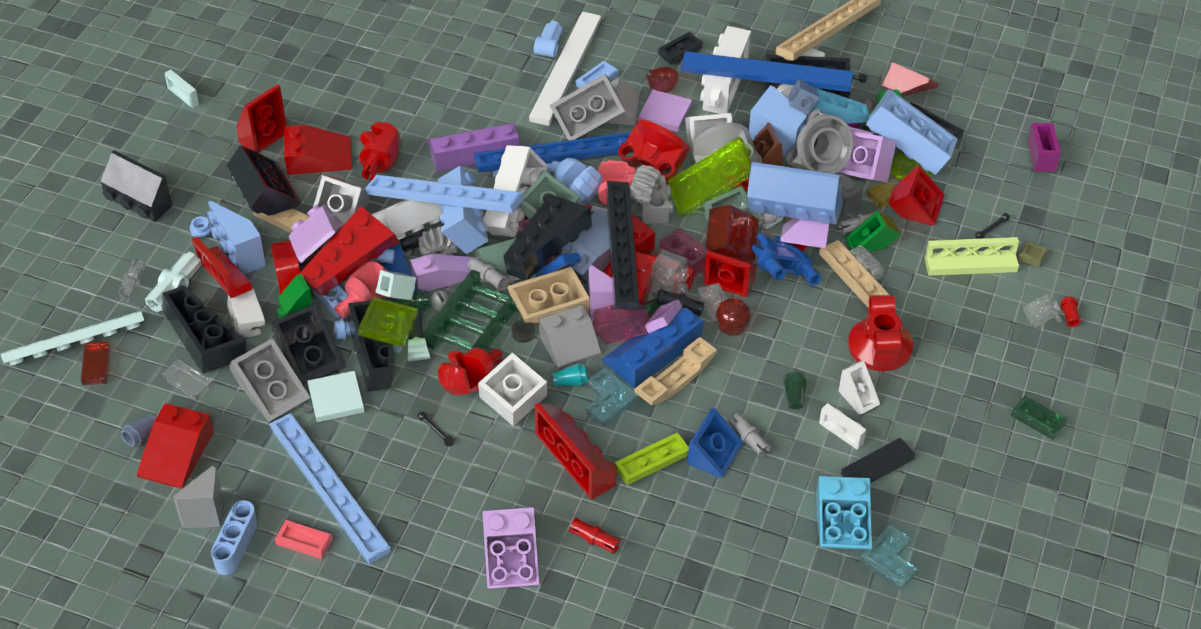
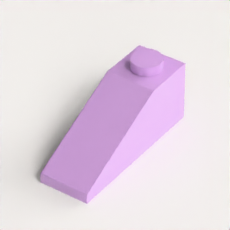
[410,254,480,294]

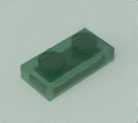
[1011,395,1067,440]

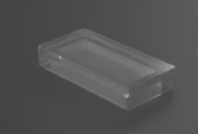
[161,359,214,401]

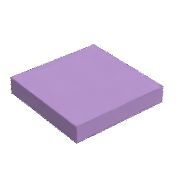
[638,90,692,132]

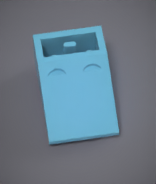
[816,476,872,550]

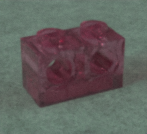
[659,228,709,278]

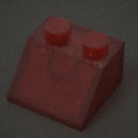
[705,205,759,262]

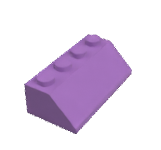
[427,123,519,172]

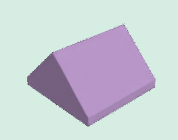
[588,265,626,323]

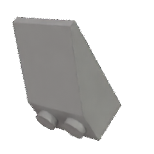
[229,338,310,423]

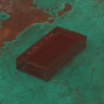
[81,342,110,385]

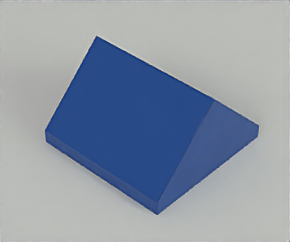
[688,408,743,477]

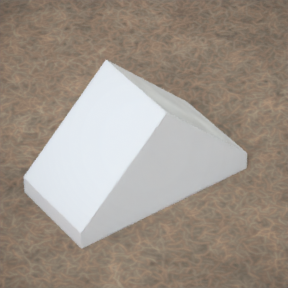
[839,360,880,414]

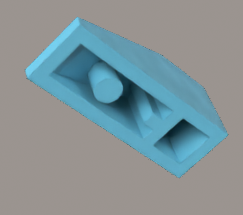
[804,88,870,124]

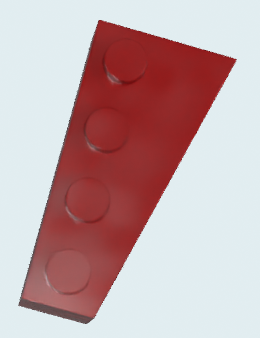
[299,206,400,296]

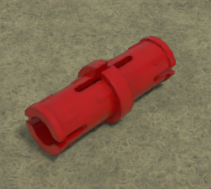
[569,517,621,554]

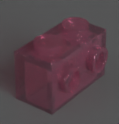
[593,302,649,344]

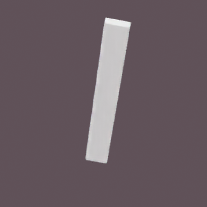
[529,11,601,126]

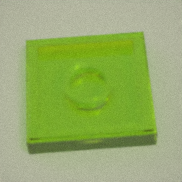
[358,297,418,347]

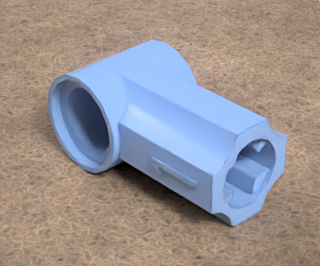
[534,21,563,58]

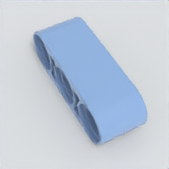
[211,500,258,575]

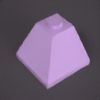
[781,218,829,248]

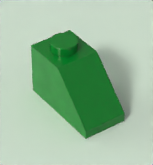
[845,210,901,255]
[276,274,312,318]

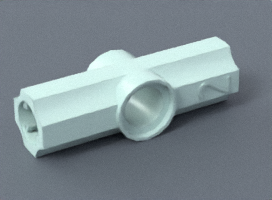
[145,251,202,313]

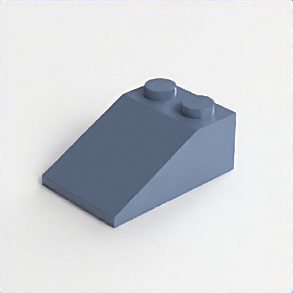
[554,209,611,283]

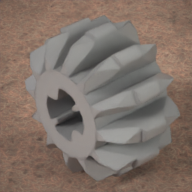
[630,165,661,204]
[419,226,457,256]

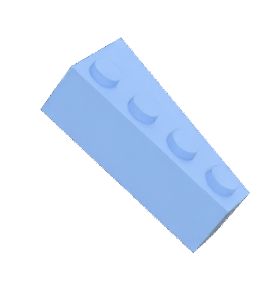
[438,166,488,254]

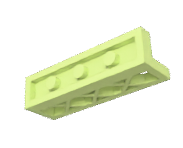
[925,237,1019,276]

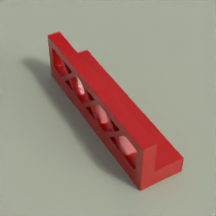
[191,237,253,299]

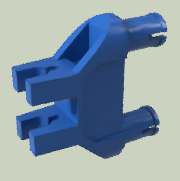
[752,233,822,286]

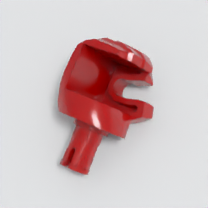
[359,122,401,180]
[438,348,503,395]

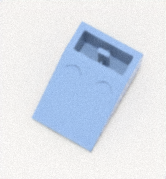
[207,201,266,275]

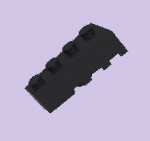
[503,194,592,281]
[162,286,246,374]

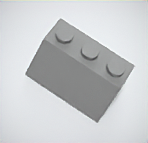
[550,74,626,140]

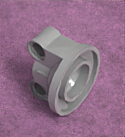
[785,109,853,174]
[692,122,762,191]

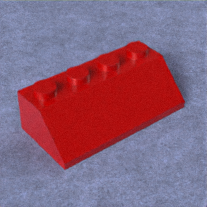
[535,403,617,500]

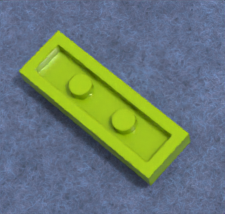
[614,432,689,485]

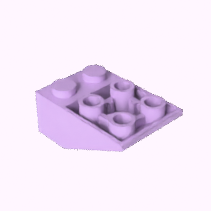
[482,507,539,589]

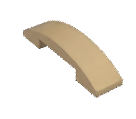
[634,337,717,405]

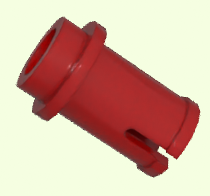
[1060,296,1082,327]

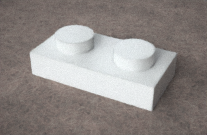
[819,403,866,450]

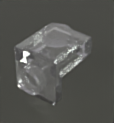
[1022,294,1062,328]

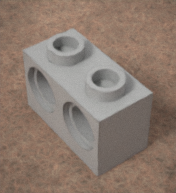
[639,176,673,224]

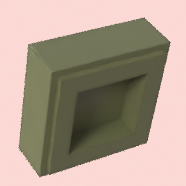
[1018,241,1048,268]

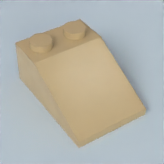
[507,267,590,323]

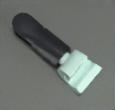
[406,306,430,362]

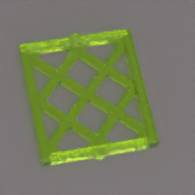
[890,153,932,180]

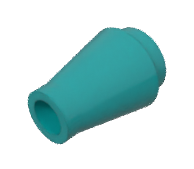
[553,363,589,387]

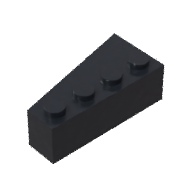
[347,297,394,392]

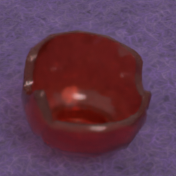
[646,67,679,93]
[715,299,751,336]

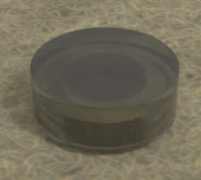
[512,320,535,343]

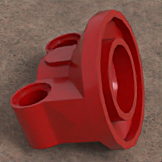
[618,119,690,185]
[848,295,914,372]

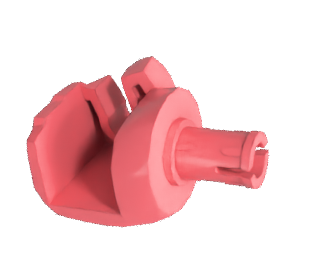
[597,160,636,205]
[334,261,391,319]

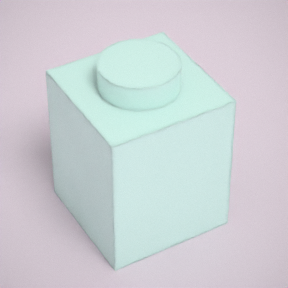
[376,270,416,300]

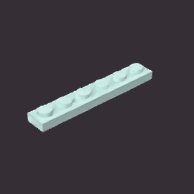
[1,311,144,366]

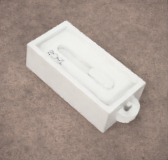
[700,26,751,114]

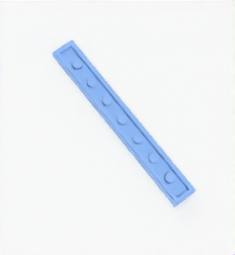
[365,175,524,213]
[270,413,391,564]

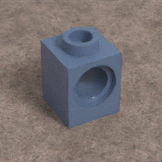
[787,79,820,115]

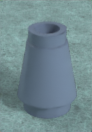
[121,414,156,447]

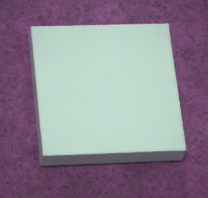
[308,371,364,422]

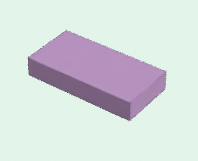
[645,300,682,333]

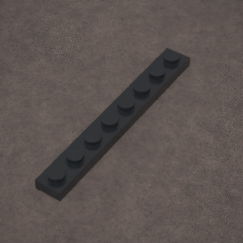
[606,181,639,310]

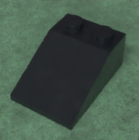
[272,304,345,385]

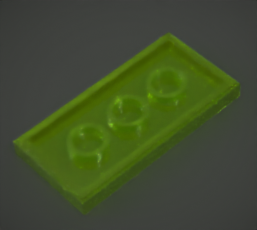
[667,137,752,218]

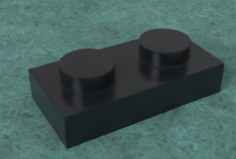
[658,32,703,65]

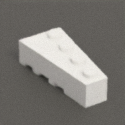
[483,145,549,237]

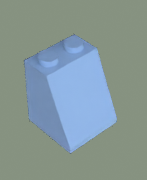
[749,86,807,157]

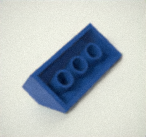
[602,308,703,388]

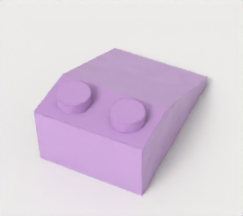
[837,131,897,183]
[289,203,343,262]

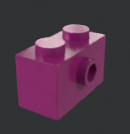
[1027,123,1061,172]

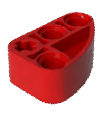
[270,240,300,295]

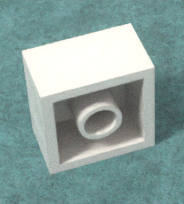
[478,353,547,426]

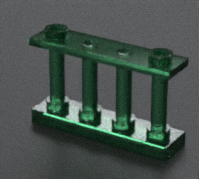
[425,270,519,352]

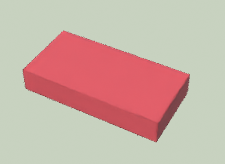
[275,520,333,559]

